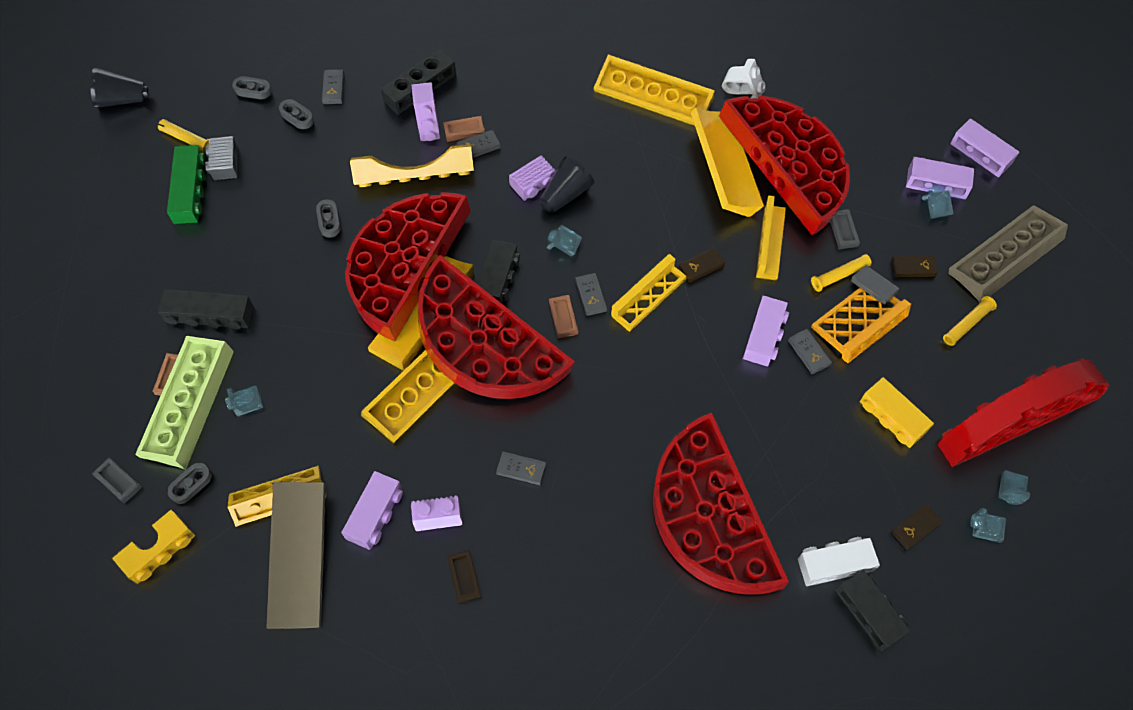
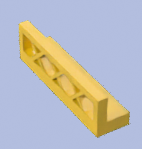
[756,195,786,281]
[611,254,686,332]
[228,466,327,526]

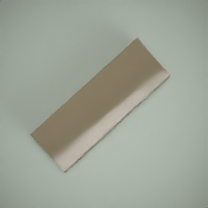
[948,205,1068,303]
[266,481,326,629]

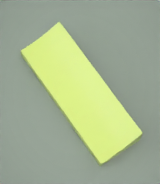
[136,336,234,470]

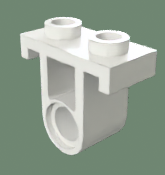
[722,59,765,98]

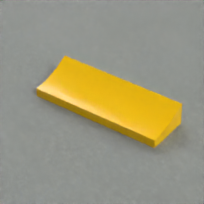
[594,55,715,126]
[691,108,764,217]
[368,256,475,371]
[361,350,455,444]

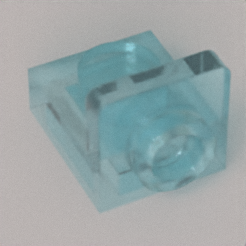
[922,188,954,219]
[546,225,582,257]
[225,385,263,416]
[999,470,1030,505]
[970,508,1006,543]

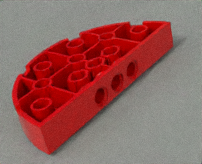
[719,96,850,235]
[345,192,471,341]
[418,255,575,399]
[937,358,1110,467]
[653,413,789,594]

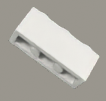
[798,537,880,586]

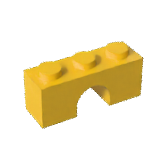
[112,510,195,584]

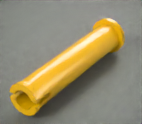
[158,119,209,154]
[811,254,872,292]
[943,296,997,346]

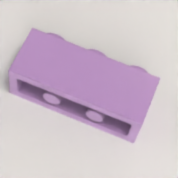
[412,82,440,141]
[950,118,1019,177]
[906,157,974,199]
[743,296,789,367]
[341,471,403,550]

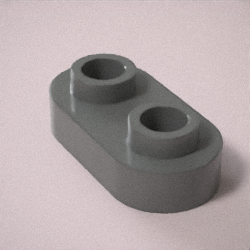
[232,76,272,99]
[279,99,314,129]
[316,199,341,238]
[168,463,212,504]

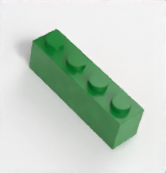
[167,145,207,224]

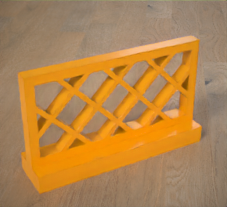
[811,288,911,363]

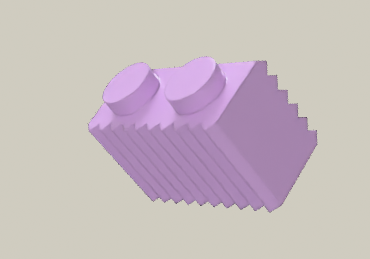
[509,155,555,200]
[411,495,462,531]

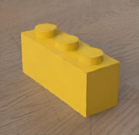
[860,377,934,448]

